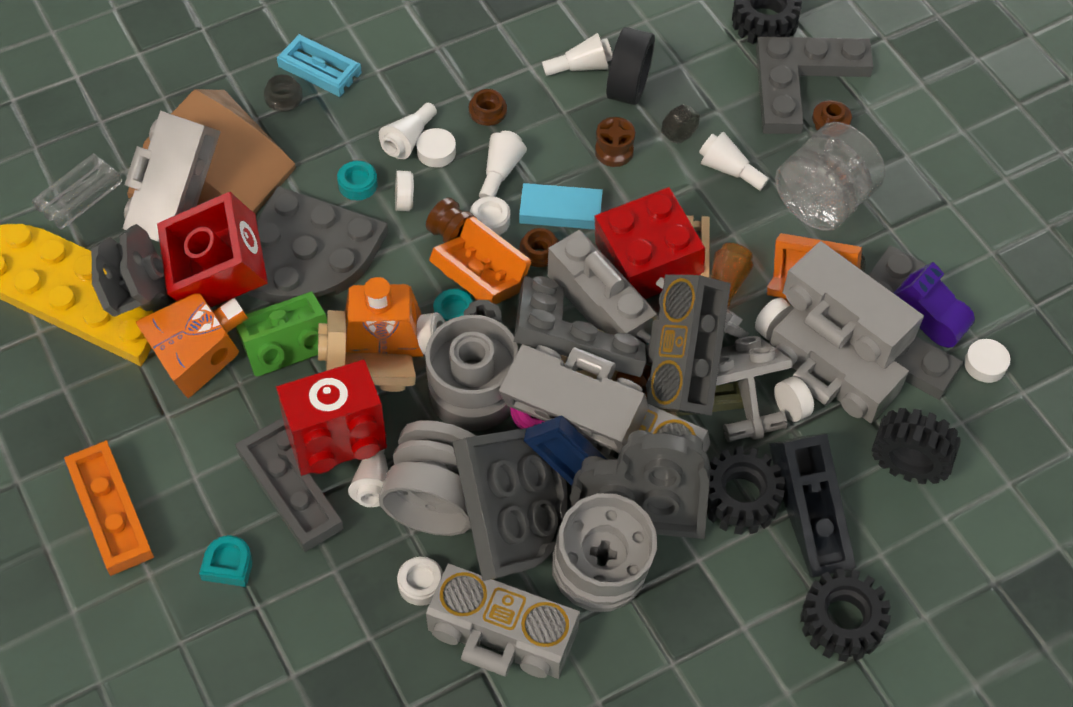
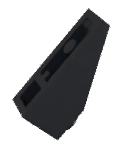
[769,434,856,578]

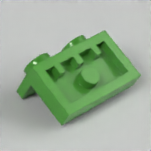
[235,291,327,377]

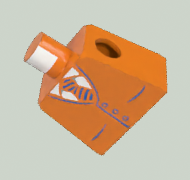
[345,277,424,357]
[136,293,249,398]

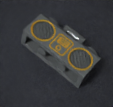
[646,275,731,416]

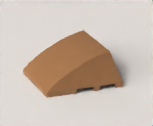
[127,89,296,214]

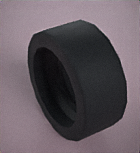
[606,27,655,105]

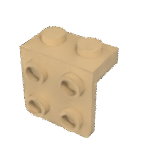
[318,310,416,392]

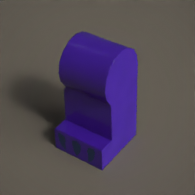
[894,262,975,348]

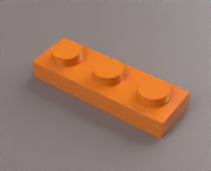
[64,440,154,576]

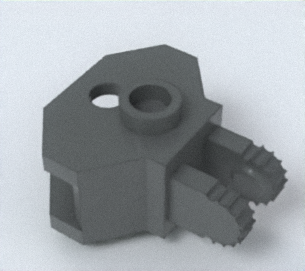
[91,224,173,317]

